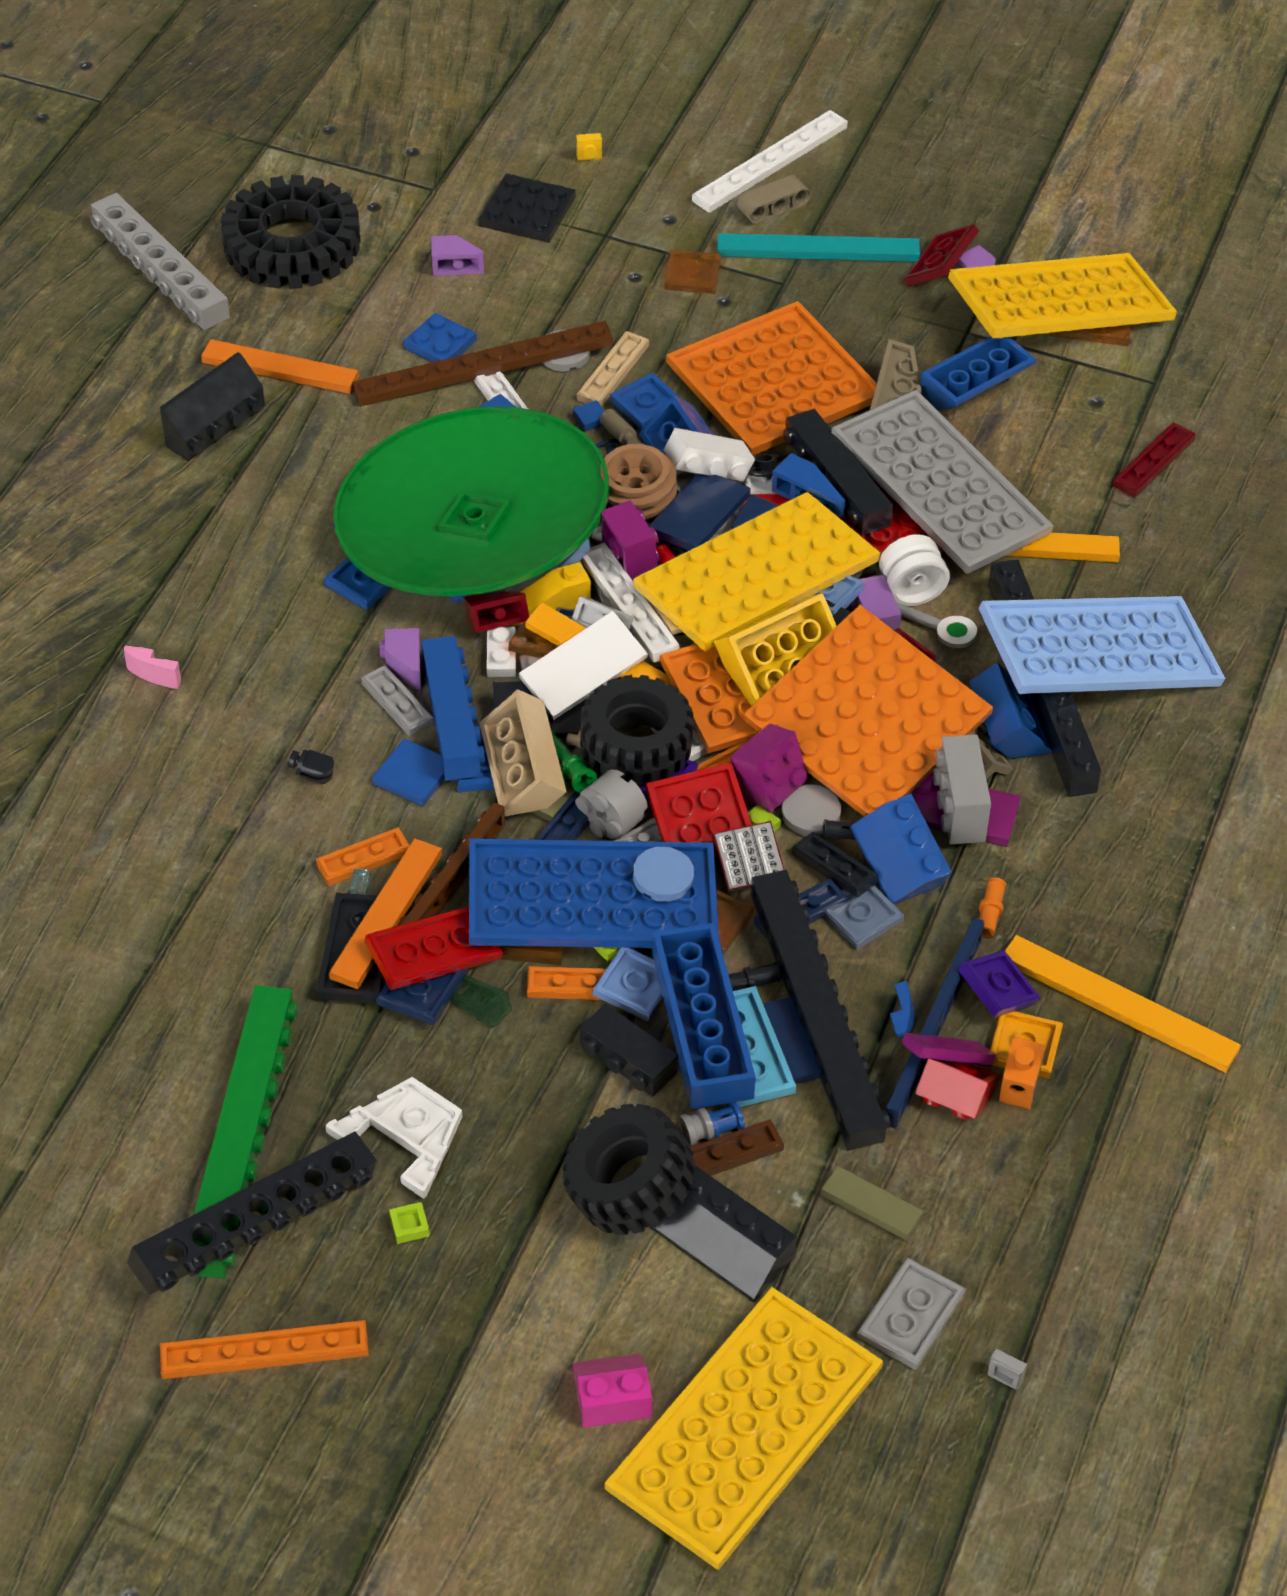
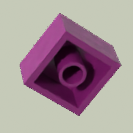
[601,500,660,581]
[730,723,809,812]

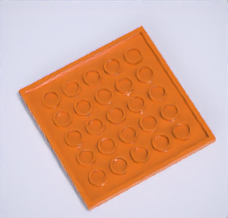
[666,301,876,455]
[743,605,993,817]

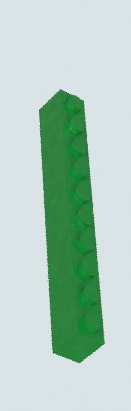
[188,985,298,1279]

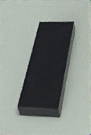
[792,832,879,898]

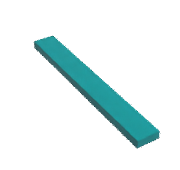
[717,233,920,262]

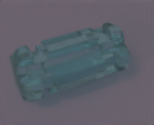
[347,868,370,895]

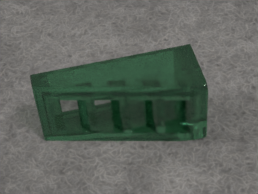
[450,975,512,1028]

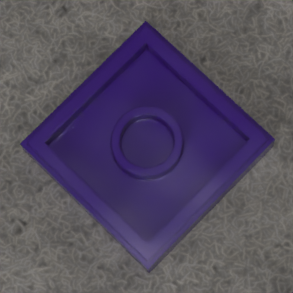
[958,950,1040,1018]

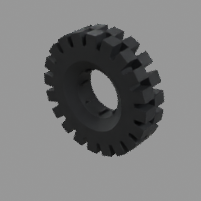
[221,175,361,289]

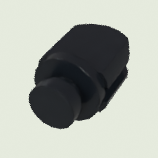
[288,749,334,784]

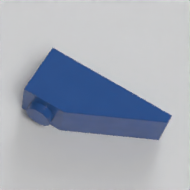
[772,453,845,521]

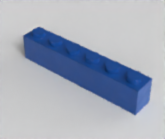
[421,636,485,781]

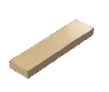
[577,331,649,407]

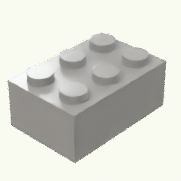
[933,735,991,844]

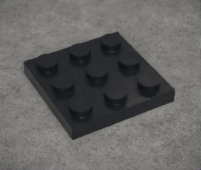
[479,173,575,243]

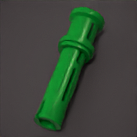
[551,729,597,793]

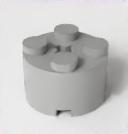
[575,770,648,840]

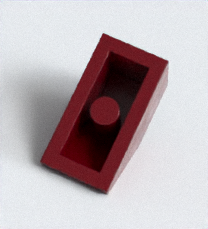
[463,591,529,633]

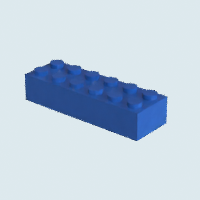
[652,923,756,1109]

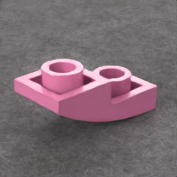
[124,646,181,689]

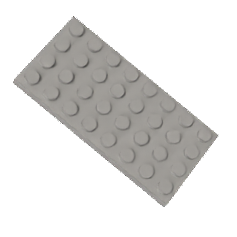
[831,390,1054,574]

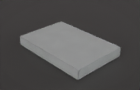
[857,1257,966,1371]

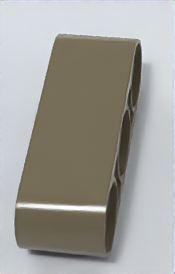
[737,175,811,224]

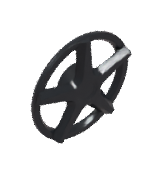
[747,450,789,480]

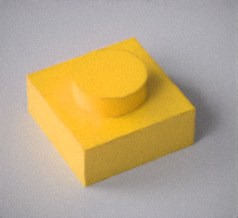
[576,133,602,161]

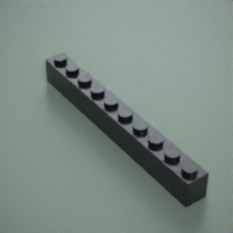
[988,559,1101,797]
[750,869,890,1151]

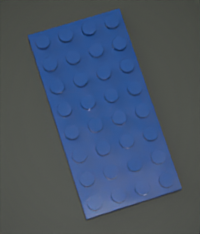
[469,839,719,948]

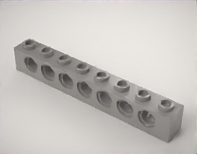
[91,192,230,330]

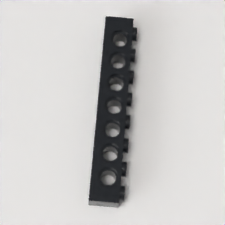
[127,1131,378,1295]

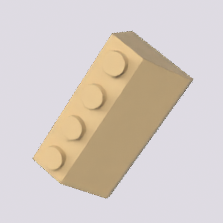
[479,689,567,816]

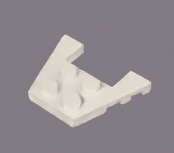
[325,1077,462,1199]

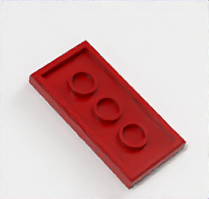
[364,906,503,990]

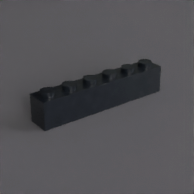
[783,409,893,535]

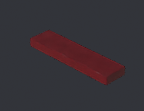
[1112,422,1196,498]

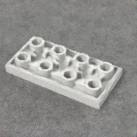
[519,611,648,720]

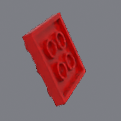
[645,762,752,860]

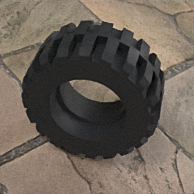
[580,675,694,787]
[562,1104,695,1235]

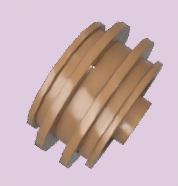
[601,444,677,521]

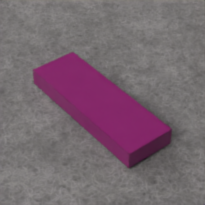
[902,1033,996,1066]

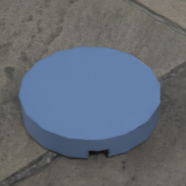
[633,847,694,902]

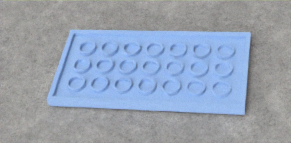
[979,596,1226,694]

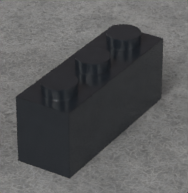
[580,1004,678,1097]

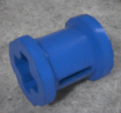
[707,1102,745,1139]

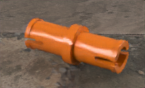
[979,878,1007,939]

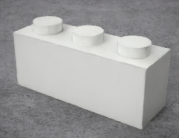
[663,428,755,481]

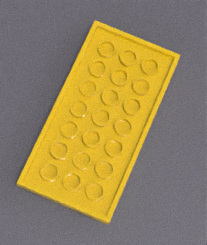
[948,253,1177,339]
[633,492,880,651]
[605,1287,883,1570]

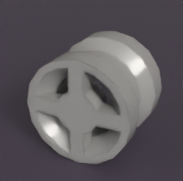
[678,1108,715,1146]

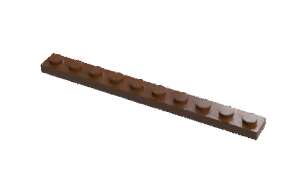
[353,321,613,407]

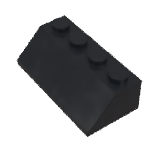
[160,352,265,461]
[650,1165,797,1302]

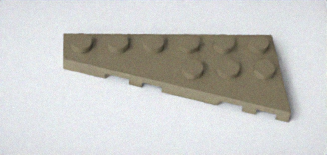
[869,339,922,411]

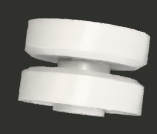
[878,535,950,606]

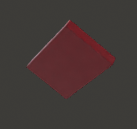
[904,224,979,287]

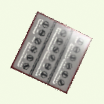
[712,821,785,893]

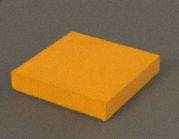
[990,1011,1063,1079]

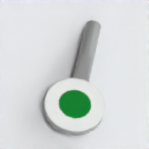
[896,602,977,648]

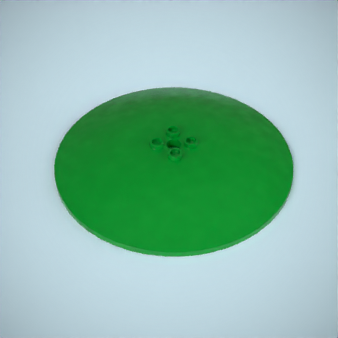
[333,406,610,596]

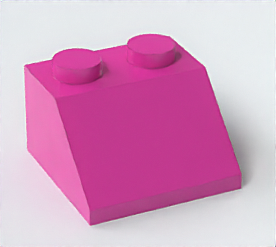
[573,1354,652,1428]

